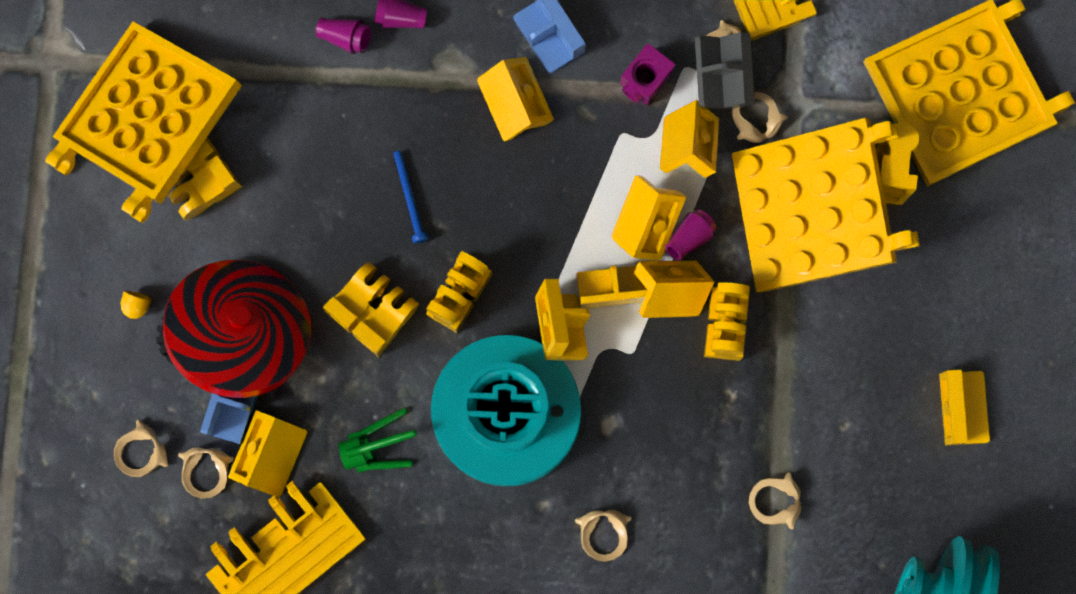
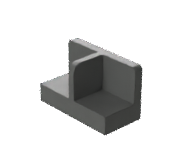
[695,32,755,110]

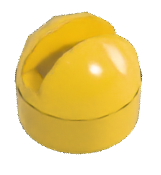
[120,290,152,319]

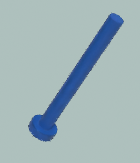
[393,151,430,244]

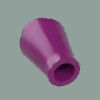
[374,0,427,29]
[316,17,371,54]
[665,210,716,261]

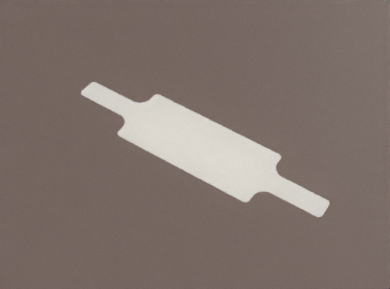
[551,67,707,417]

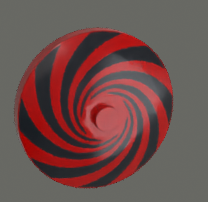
[163,260,311,398]

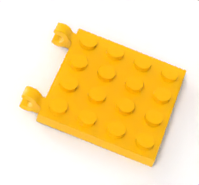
[863,0,1075,187]
[45,21,242,223]
[732,118,920,293]

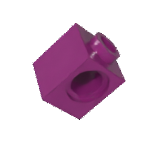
[620,43,676,106]

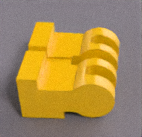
[876,123,919,205]
[168,137,242,220]
[426,251,493,333]
[323,262,419,357]
[704,283,750,361]

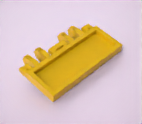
[205,481,367,594]

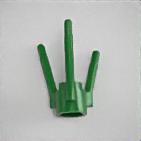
[338,408,417,473]

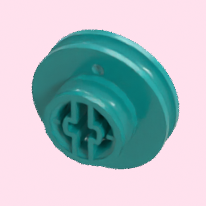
[431,335,581,486]
[894,536,1000,594]

